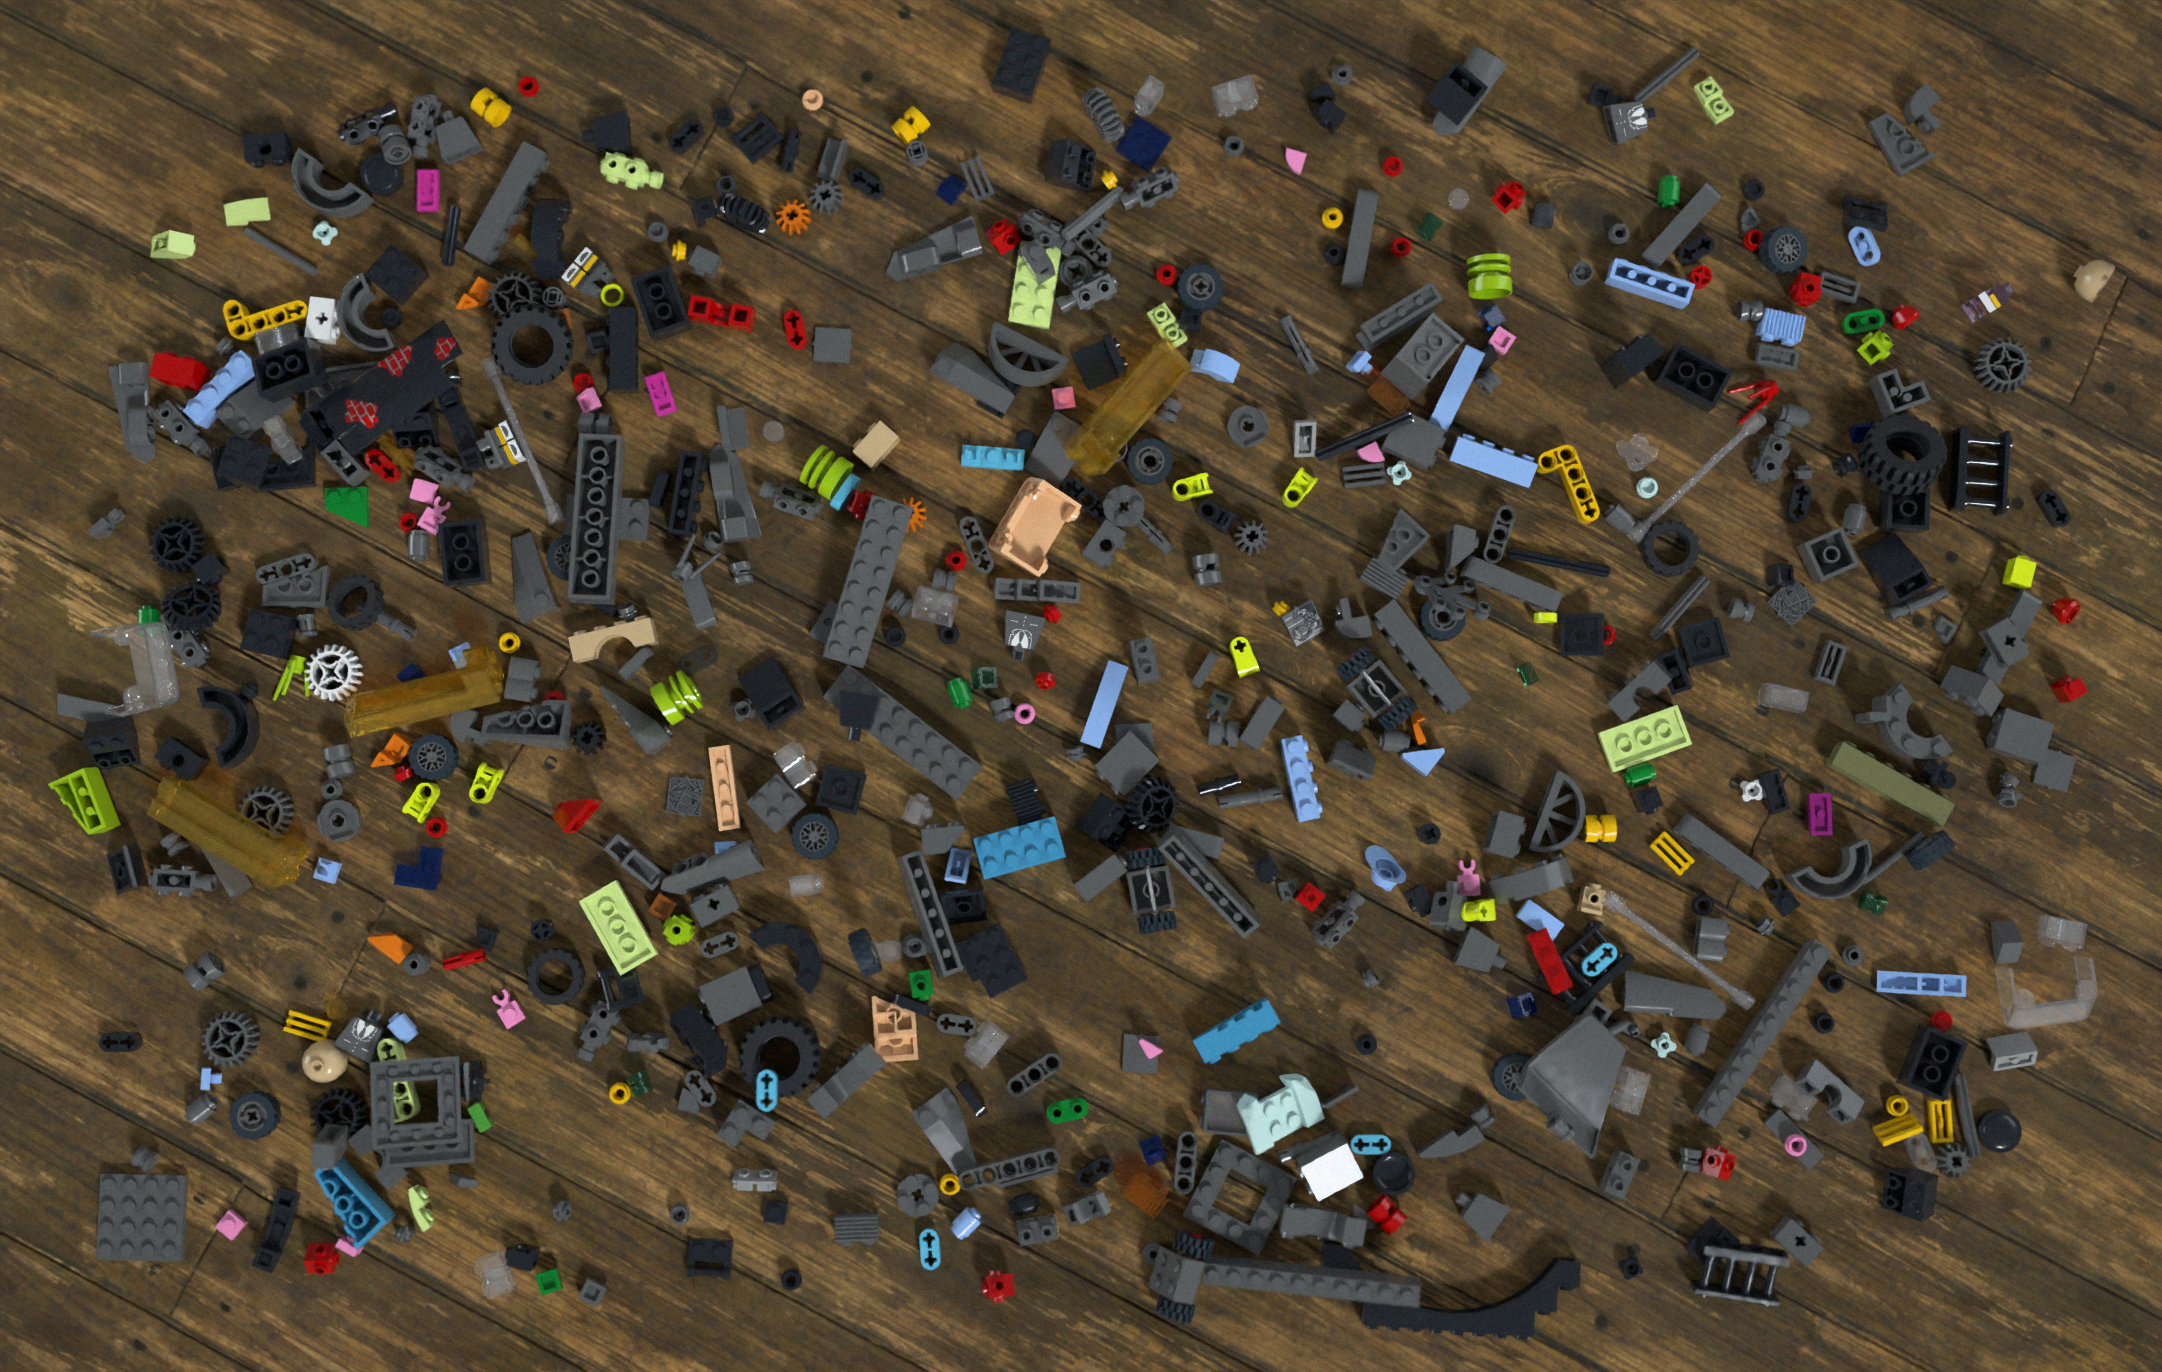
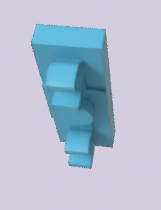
[961,445,1025,471]

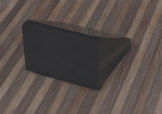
[1309,82,1336,102]
[1531,202,1556,228]
[586,325,610,354]
[1479,344,1498,372]
[1766,563,1794,586]

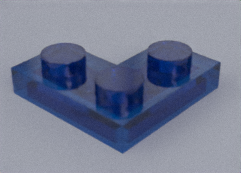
[394,846,444,891]

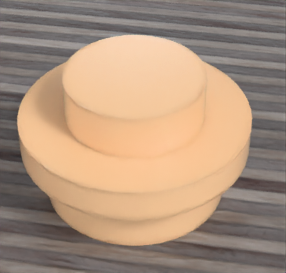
[802,89,823,110]

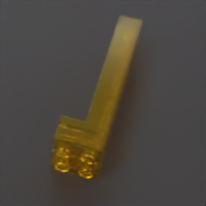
[1062,338,1193,476]
[344,644,504,738]
[146,775,310,888]

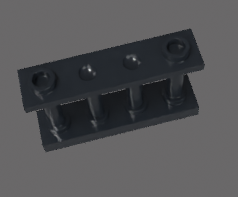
[1948,427,2013,516]
[1535,920,1635,1016]
[1690,1236,1790,1307]

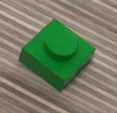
[535,1267,564,1296]

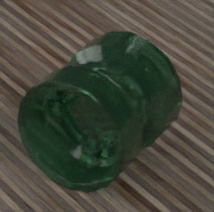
[1414,212,1443,242]
[1858,889,1888,916]
[626,1070,653,1098]

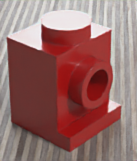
[2049,675,2088,703]

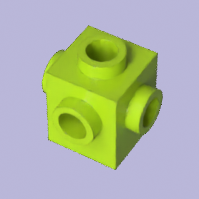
[1857,330,1893,365]
[662,914,696,946]

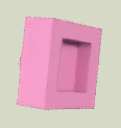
[1486,326,1516,356]
[576,387,602,413]
[1052,387,1076,411]
[215,1209,248,1241]
[335,1235,364,1257]

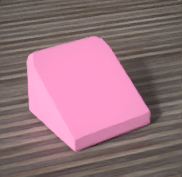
[410,478,439,505]
[1138,1037,1163,1059]

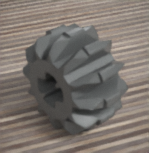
[809,179,844,216]
[1234,520,1270,555]
[1934,1142,1973,1179]

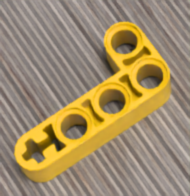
[223,300,309,342]
[1535,445,1600,524]

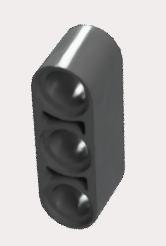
[1480,505,1516,564]
[680,567,719,631]
[1162,824,1225,859]
[1007,1051,1062,1096]
[1173,1129,1198,1194]

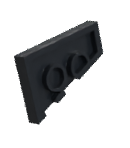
[251,445,316,493]

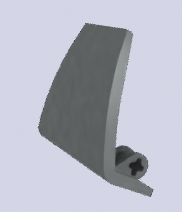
[1518,1013,1626,1158]

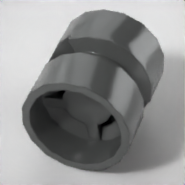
[377,124,412,165]
[578,413,613,435]
[1192,553,1223,587]
[1207,718,1239,747]
[321,744,356,779]
[183,951,226,991]

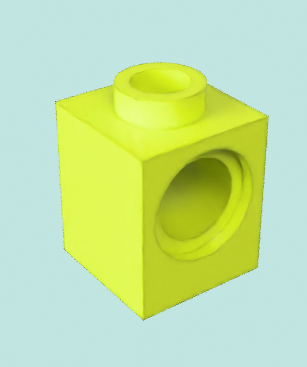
[2002,556,2037,589]

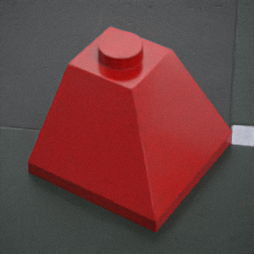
[552,798,603,834]

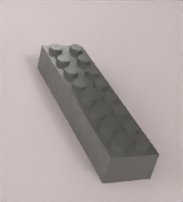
[567,433,626,605]
[822,494,913,668]
[823,664,983,800]

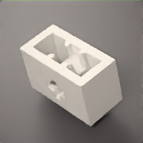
[304,296,340,345]

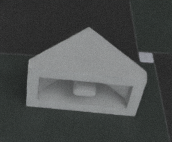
[1293,420,1317,457]

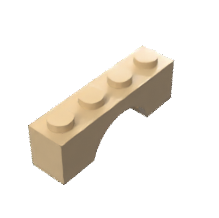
[568,615,659,663]

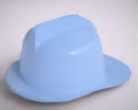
[1365,845,1407,892]

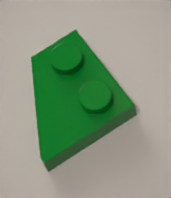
[324,487,369,528]

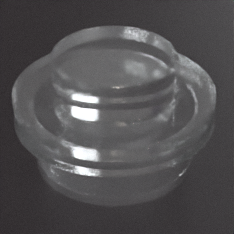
[1448,189,1469,210]

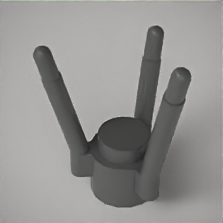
[671,534,721,583]

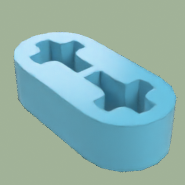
[830,473,861,511]
[1580,943,1617,976]
[757,1069,778,1111]
[1350,1134,1391,1154]
[919,1227,941,1270]

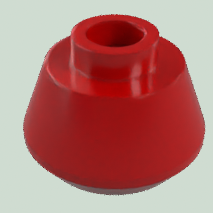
[1891,303,1920,330]
[2051,597,2081,625]

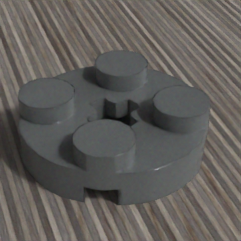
[1227,405,1269,448]
[1103,485,1145,528]
[317,800,361,842]
[627,1032,670,1053]
[896,1173,939,1217]

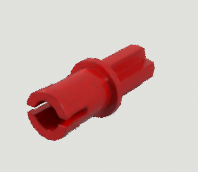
[442,947,487,971]

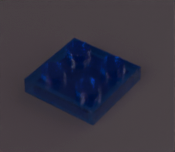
[1115,115,1172,173]

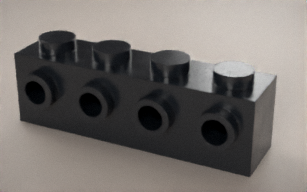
[606,307,639,394]
[667,450,708,538]

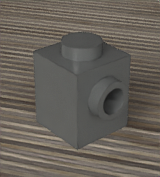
[688,245,722,279]
[1331,699,1366,732]

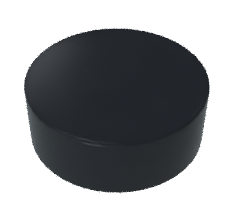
[1742,179,1765,202]

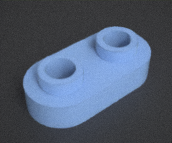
[1849,226,1880,266]

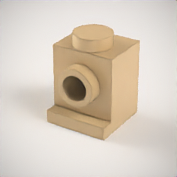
[1577,883,1606,916]

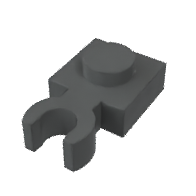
[87,508,126,540]
[1206,689,1234,723]

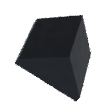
[106,845,150,895]
[940,888,987,924]

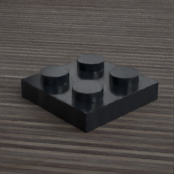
[1560,613,1605,656]
[1677,617,1730,668]
[815,764,867,815]

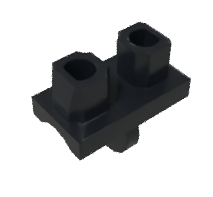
[1920,759,1956,790]
[460,1061,490,1101]

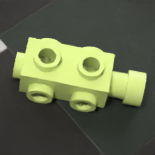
[600,152,664,190]

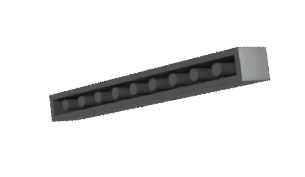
[1691,938,1833,1128]
[1202,1255,1421,1307]

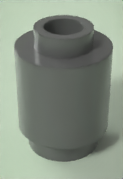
[1777,403,1811,428]
[1604,503,1636,534]
[1841,503,1867,536]
[408,530,430,561]
[1378,730,1410,753]
[404,953,431,975]
[1683,1023,1710,1056]
[185,1093,219,1124]

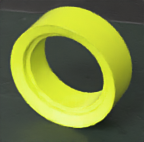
[601,284,625,308]
[1534,612,1557,623]

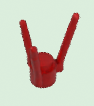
[1727,379,1779,424]

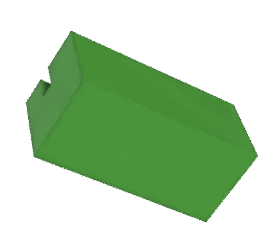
[467,1101,494,1133]

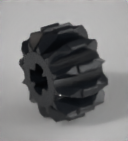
[571,720,608,756]

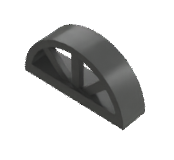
[988,321,1069,387]
[1525,770,1585,852]

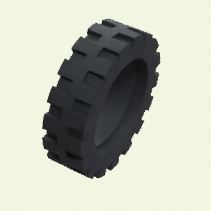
[1640,520,1700,577]
[327,574,385,631]
[526,948,586,1005]

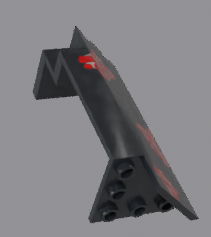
[318,319,464,456]

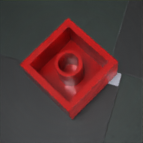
[149,351,212,393]

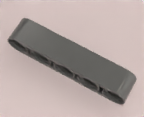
[1640,182,1723,270]
[1340,188,1379,290]
[1460,556,1563,613]
[1975,589,2042,686]
[1673,813,1770,891]
[958,1145,1060,1190]

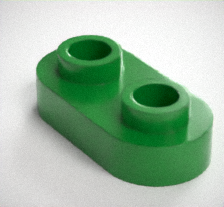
[1841,309,1885,335]
[1047,1097,1088,1124]

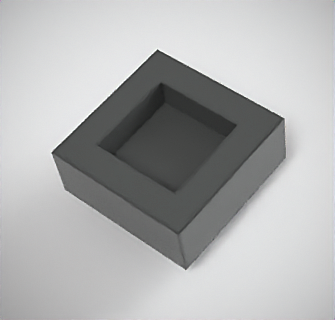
[578,1277,608,1308]

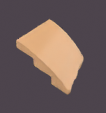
[872,996,918,1062]

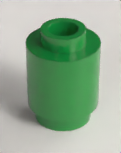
[1658,175,1680,208]
[137,605,160,636]
[947,677,974,710]
[1622,762,1656,788]

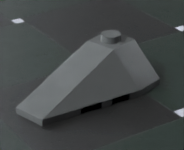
[929,342,1015,414]
[512,532,562,624]
[599,686,674,755]
[480,700,573,749]
[911,1086,977,1179]

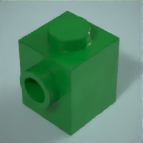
[909,968,935,1001]

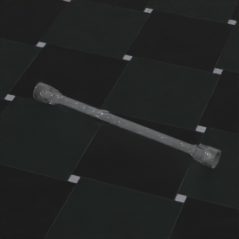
[480,357,565,525]
[1626,411,1767,544]
[1601,890,1756,1011]

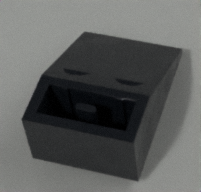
[1858,533,1934,607]
[738,656,807,731]

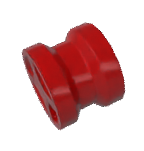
[1687,265,1712,290]

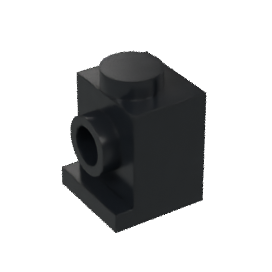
[1313,99,1347,136]
[1402,884,1433,918]
[504,1244,541,1272]

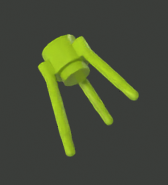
[272,655,310,701]

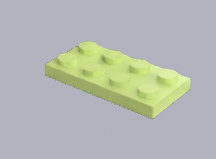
[1008,241,1061,329]
[1597,705,1692,773]
[579,880,659,975]

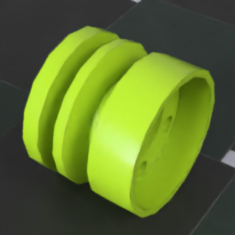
[1466,253,1512,299]
[800,445,854,500]
[650,669,704,725]

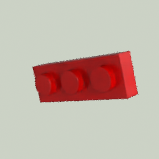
[1526,927,1573,995]

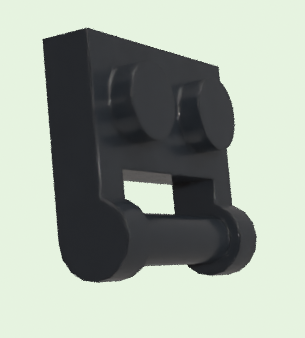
[729,111,784,165]
[1842,194,1888,232]
[596,966,645,1013]
[1683,1215,1740,1273]
[687,1237,734,1280]

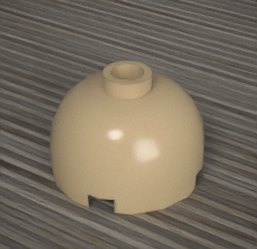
[2074,260,2116,303]
[302,1039,348,1083]

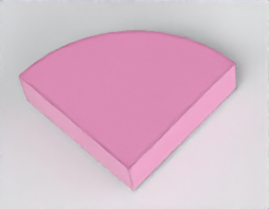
[1285,148,1306,175]
[1356,441,1385,463]

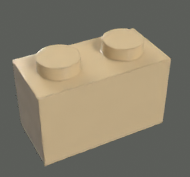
[852,421,900,471]

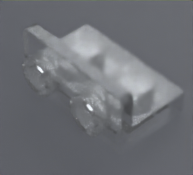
[1767,1073,1818,1121]

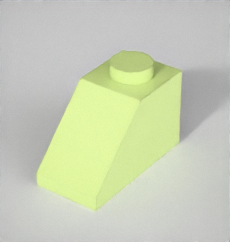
[151,230,196,259]

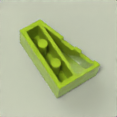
[48,767,121,835]

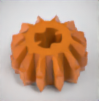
[776,199,811,235]
[902,497,927,533]

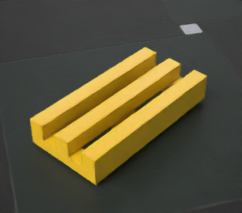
[1649,831,1695,876]
[283,1010,332,1041]
[1927,1099,1954,1143]
[1872,1112,1923,1146]

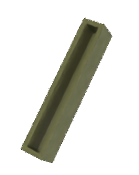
[1825,741,1955,827]

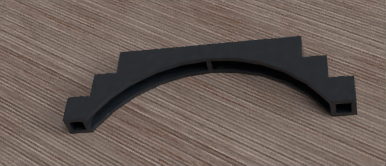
[1321,1240,1581,1340]

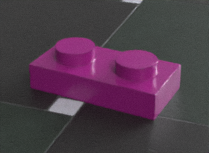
[1807,793,1833,836]

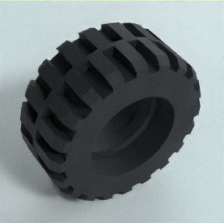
[490,304,574,385]
[1858,414,1947,495]
[738,1015,822,1099]

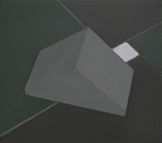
[1991,920,2024,964]

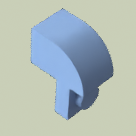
[1188,349,1240,383]

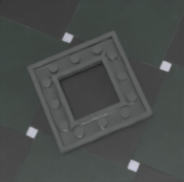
[370,1056,462,1150]
[1183,1138,1297,1255]

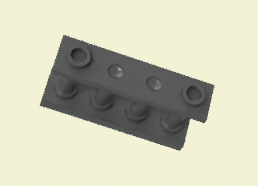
[1355,282,1443,352]

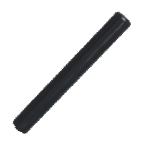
[1315,411,1414,462]
[1507,547,1610,578]

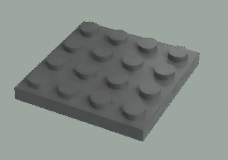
[96,1173,188,1262]

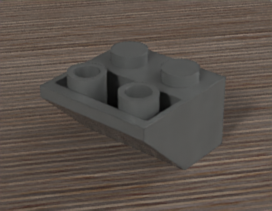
[921,822,966,855]

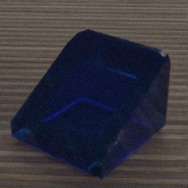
[936,174,967,206]
[1478,304,1506,332]
[1849,421,1875,443]
[396,663,427,689]
[1507,992,1538,1019]
[1139,1135,1167,1166]

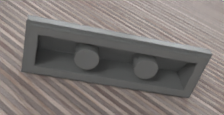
[57,693,125,722]
[199,832,253,897]

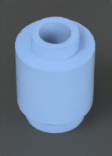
[387,1012,419,1044]
[950,1207,982,1239]

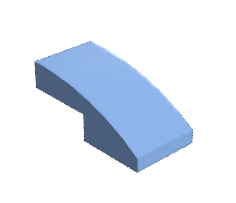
[1515,899,1565,941]

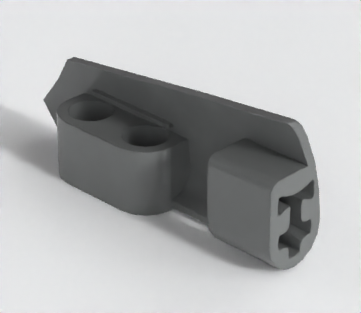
[1432,47,1507,136]
[886,216,983,281]
[108,362,156,464]
[709,444,762,542]
[660,839,765,895]
[1621,970,1727,1020]

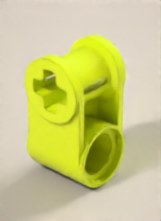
[1282,467,1318,508]
[1171,473,1213,501]
[1229,637,1260,678]
[469,762,504,804]
[402,782,440,823]
[1460,899,1496,921]

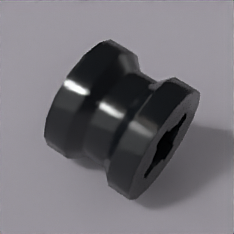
[1832,452,1858,478]
[1417,823,1441,845]
[530,919,555,941]

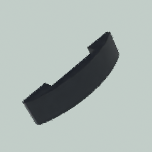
[437,388,486,473]
[252,1185,301,1273]

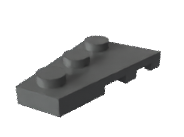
[1867,113,1936,177]
[1376,508,1431,576]
[262,565,330,608]

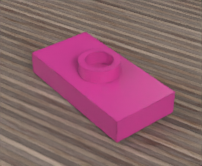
[417,169,440,212]
[644,371,678,417]

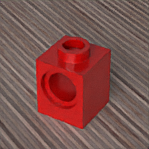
[1294,882,1326,912]

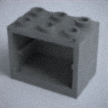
[1380,312,1464,400]

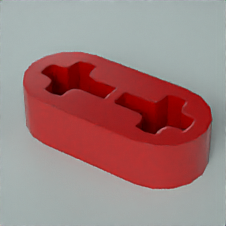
[784,310,807,350]
[365,450,402,484]

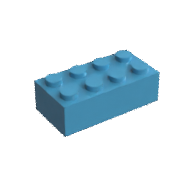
[973,816,1066,880]

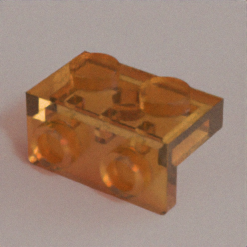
[1367,376,1411,417]

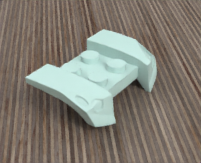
[1236,1074,1325,1155]

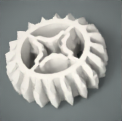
[304,644,363,701]

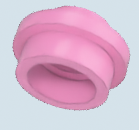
[1014,703,1035,724]
[1784,1134,1807,1156]

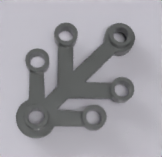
[1414,571,1491,620]

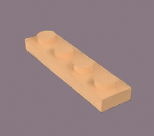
[708,745,741,831]

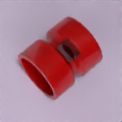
[1366,1194,1407,1235]

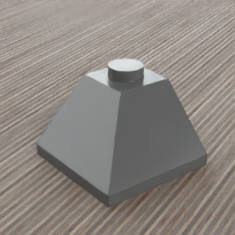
[1444,524,1479,572]

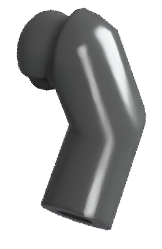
[1607,1019,1640,1037]

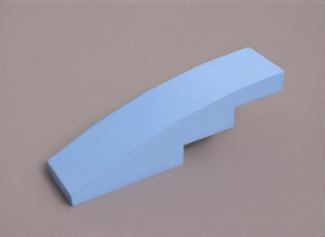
[1429,344,1485,432]
[1080,660,1128,748]
[1876,970,1966,997]

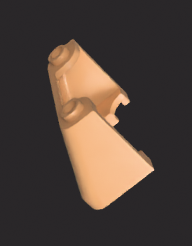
[988,477,1082,577]

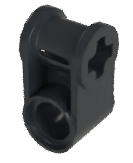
[1197,501,1238,535]

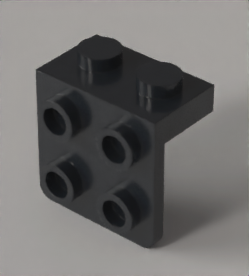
[1073,333,1128,390]

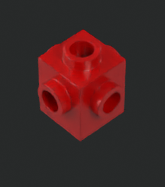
[1491,179,1527,214]
[985,218,1022,255]
[1789,272,1822,307]
[846,489,876,521]
[1700,1145,1736,1181]
[303,1242,340,1275]
[981,1270,1015,1303]

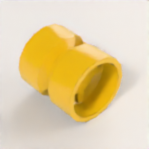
[471,88,511,127]
[891,106,931,145]
[1581,815,1617,842]

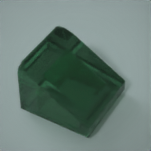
[1517,662,1539,687]
[971,667,998,690]

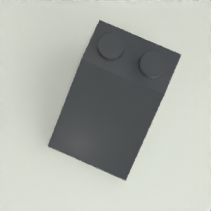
[215,380,296,443]
[1024,411,1091,489]
[1326,739,1376,782]

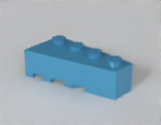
[1192,997,1280,1064]
[314,1157,396,1250]

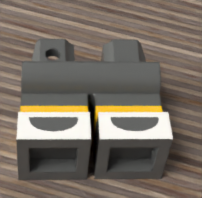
[561,247,614,299]
[476,421,527,470]
[1016,1214,1059,1246]

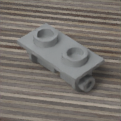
[732,1168,778,1192]

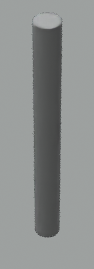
[244,227,318,276]
[1858,832,1926,889]

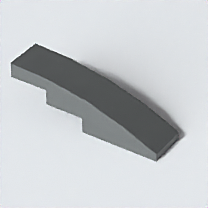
[993,578,1080,604]

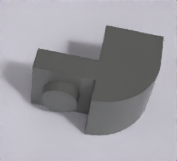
[1903,83,1942,136]
[1333,598,1373,640]
[450,704,493,746]
[1062,1190,1111,1226]

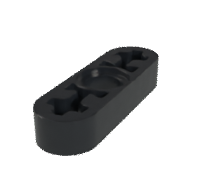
[1062,477,1108,524]

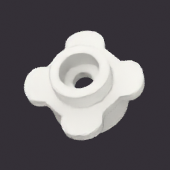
[1740,780,1763,802]

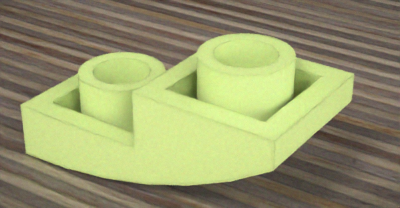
[1693,76,1734,125]
[224,198,270,226]
[1147,303,1188,351]
[409,1184,436,1232]

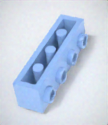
[1604,258,1695,309]
[183,350,255,429]
[1449,434,1538,488]
[1279,735,1322,822]

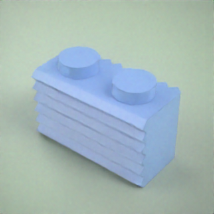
[1755,308,1806,346]

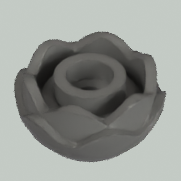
[902,933,928,959]

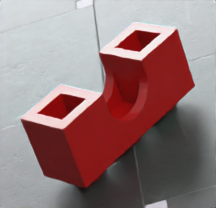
[687,295,756,333]

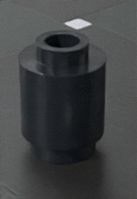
[1008,1191,1041,1218]

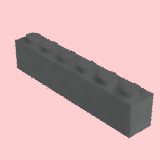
[463,141,550,265]
[1372,599,1472,715]
[1158,827,1260,938]
[896,850,963,978]

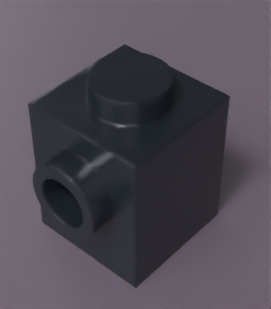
[191,552,231,586]
[1630,786,1663,815]
[1250,854,1280,884]

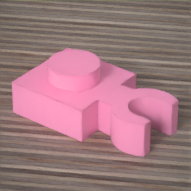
[417,496,450,536]
[1457,860,1481,896]
[492,989,527,1029]

